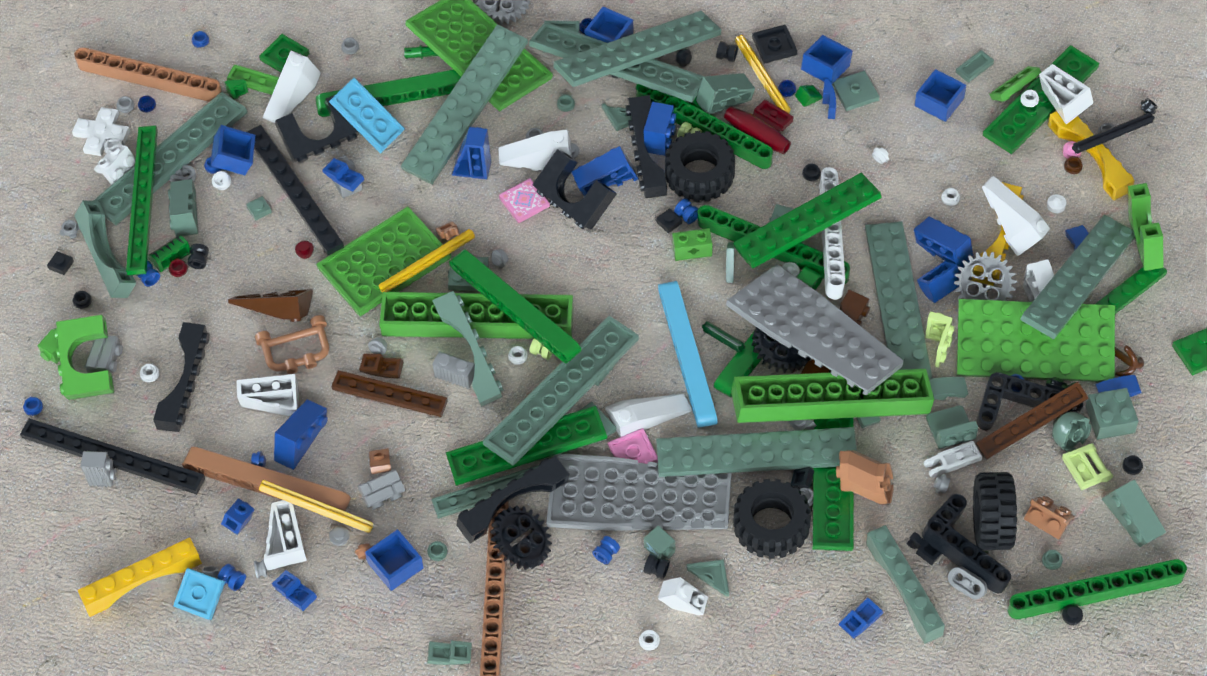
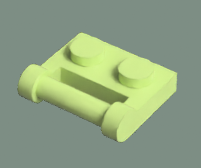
[1062,443,1113,490]

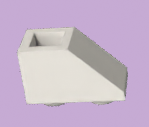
[658,577,708,615]

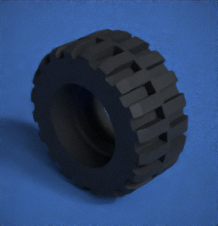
[665,131,735,202]
[973,472,1017,550]
[733,479,811,559]

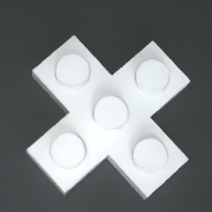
[72,107,130,156]

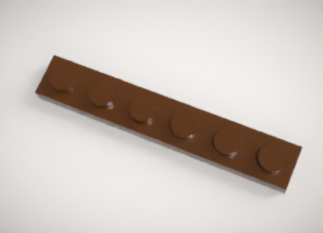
[331,370,448,417]
[976,382,1089,460]

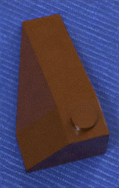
[228,289,313,322]

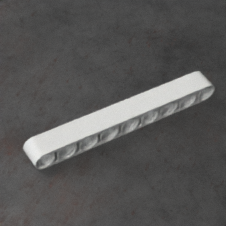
[819,167,845,299]

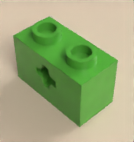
[672,228,712,261]

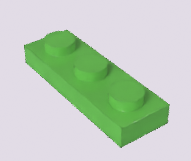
[227,64,279,95]
[989,66,1041,102]

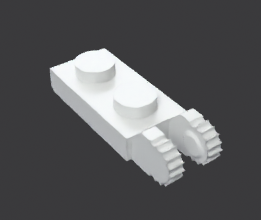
[924,441,982,478]

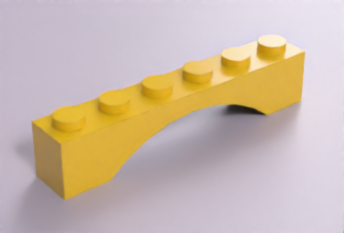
[1048,111,1135,201]
[971,182,1024,286]
[77,537,202,617]

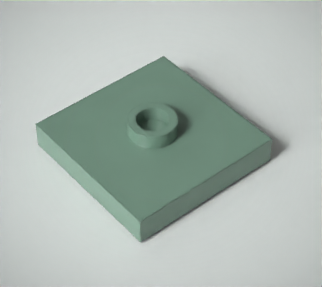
[832,71,880,111]

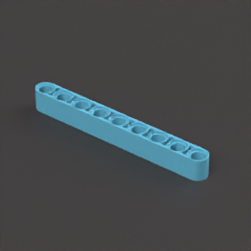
[658,281,718,428]

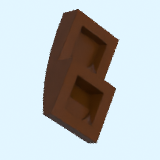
[359,354,404,379]

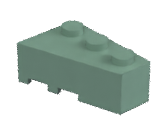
[696,73,755,115]
[168,179,198,237]
[1102,479,1166,547]

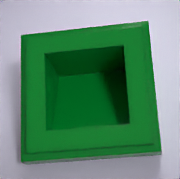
[224,79,248,100]
[795,85,823,107]

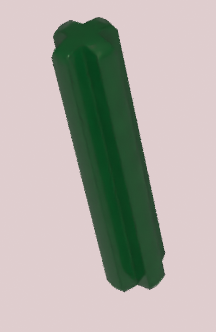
[702,321,745,353]

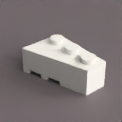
[1039,64,1093,124]
[1023,259,1054,302]
[237,374,299,416]
[264,500,307,571]

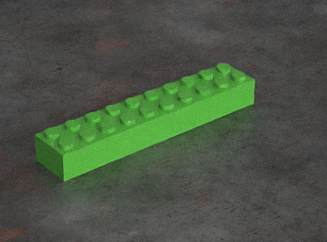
[379,292,574,339]
[731,369,934,423]

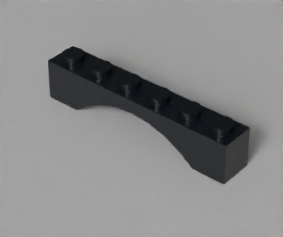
[625,95,667,198]
[153,322,210,432]
[456,456,570,544]

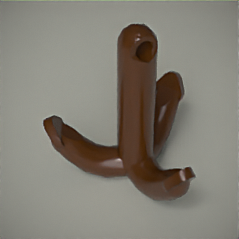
[1115,345,1144,377]

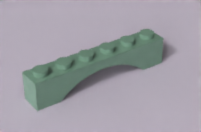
[74,200,136,298]
[432,291,504,407]
[866,525,945,644]

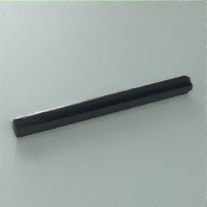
[1072,112,1155,154]

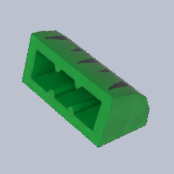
[148,235,190,273]

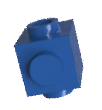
[221,498,255,535]

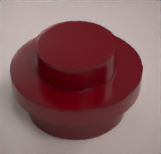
[295,241,314,259]
[169,259,188,277]

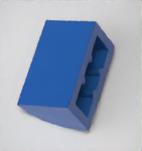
[917,261,960,303]

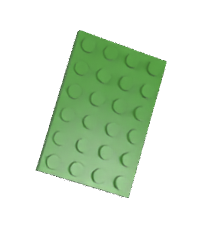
[317,206,451,317]

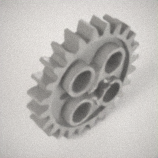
[473,0,530,25]
[954,251,1017,301]

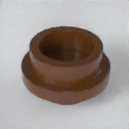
[1064,157,1083,174]

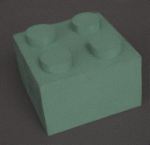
[1085,388,1139,440]

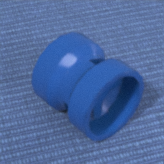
[674,199,698,224]
[137,261,160,287]
[592,536,620,564]
[217,563,246,591]

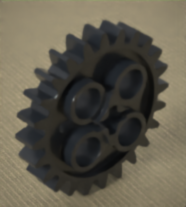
[751,327,811,373]
[490,505,552,570]

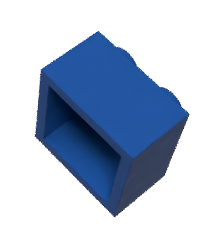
[585,7,634,43]
[801,35,853,84]
[915,69,966,122]
[644,102,677,156]
[210,125,255,176]
[365,529,424,591]

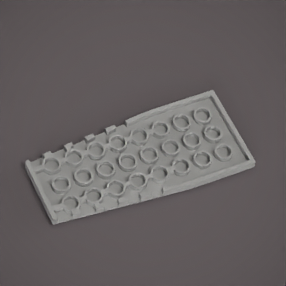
[726,264,903,395]
[546,454,731,531]

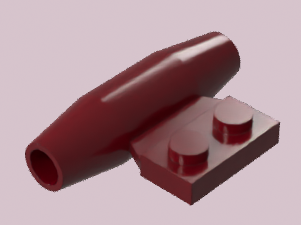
[724,100,794,154]

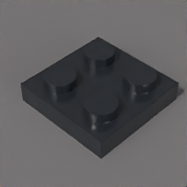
[752,24,798,64]

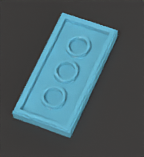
[329,78,405,154]

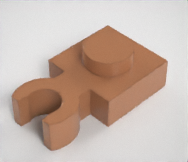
[435,221,460,240]

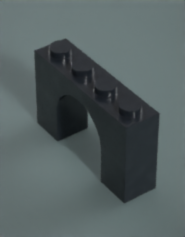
[275,95,359,163]
[533,149,617,230]

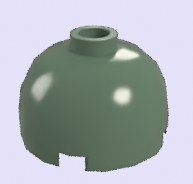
[1052,412,1091,452]

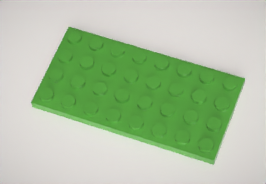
[405,0,553,112]
[957,299,1115,382]

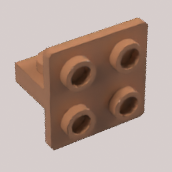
[1024,496,1075,540]

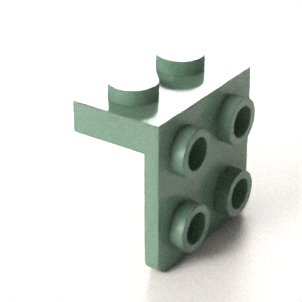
[926,405,978,449]

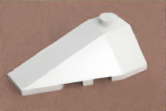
[263,51,321,123]
[498,130,572,171]
[982,176,1050,256]
[605,394,692,437]

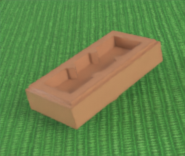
[369,448,391,474]

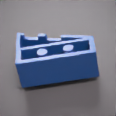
[452,127,491,180]
[572,146,639,196]
[914,216,974,274]
[274,399,328,470]

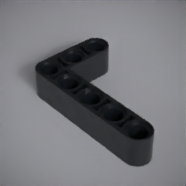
[976,372,1083,431]
[922,494,1011,594]

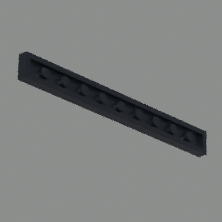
[246,125,344,255]
[20,418,205,495]

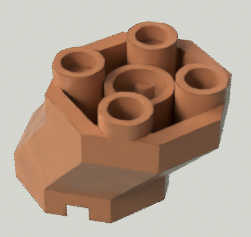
[836,450,894,504]

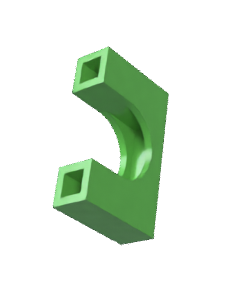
[1128,183,1163,271]
[54,315,114,400]

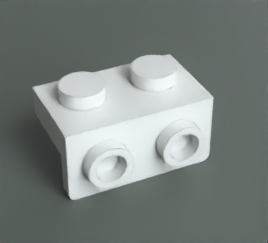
[94,144,136,185]

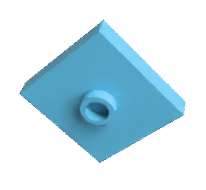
[173,568,226,620]

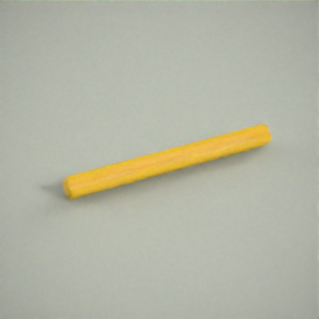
[735,35,790,113]
[379,229,475,293]
[259,480,373,533]

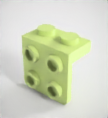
[925,311,955,368]

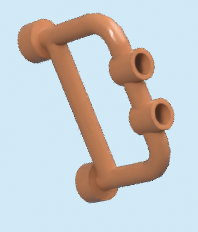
[255,315,330,374]

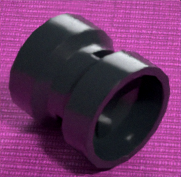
[716,41,738,62]
[187,244,209,269]
[643,554,670,580]

